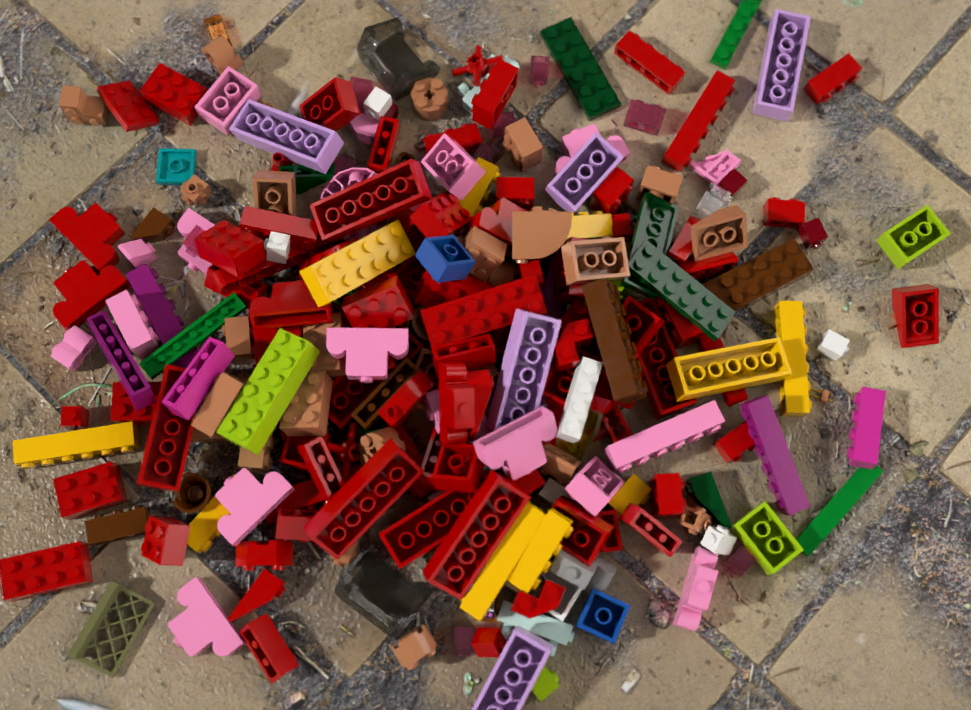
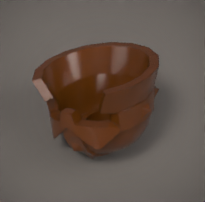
[172,472,211,513]

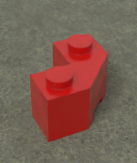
[552,318,593,372]
[235,540,293,571]
[510,580,566,619]

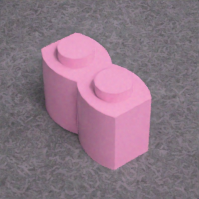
[51,325,97,372]

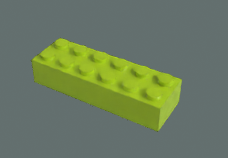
[216,329,320,456]

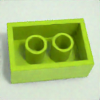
[876,204,951,270]
[731,501,804,576]

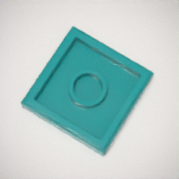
[156,148,197,185]

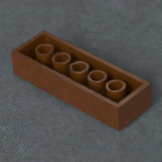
[702,238,814,314]
[582,278,648,404]

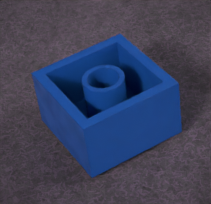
[415,235,476,283]
[574,588,631,644]

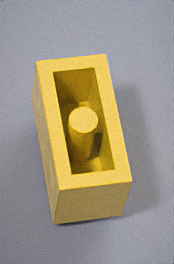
[606,474,652,517]

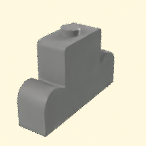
[549,549,617,590]

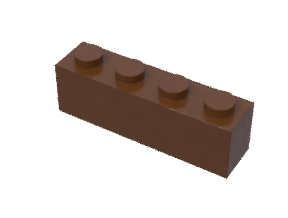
[351,357,421,430]

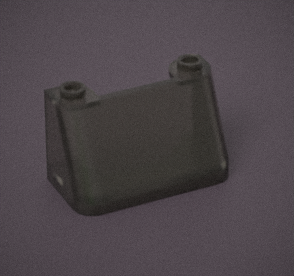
[357,17,440,101]
[335,543,433,640]

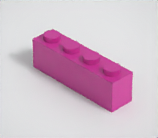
[162,337,235,420]
[846,386,886,469]

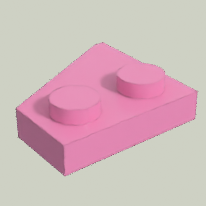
[689,150,741,188]

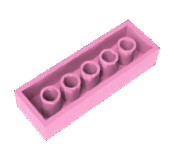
[603,400,725,474]

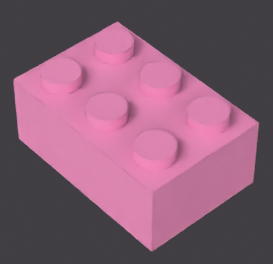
[195,66,261,136]
[421,133,486,200]
[105,290,161,360]
[564,455,625,517]

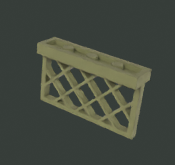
[67,580,156,678]

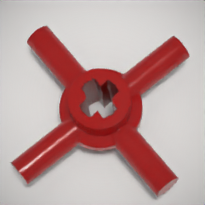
[452,45,504,87]
[325,423,360,483]

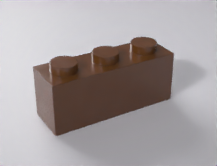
[85,505,151,546]

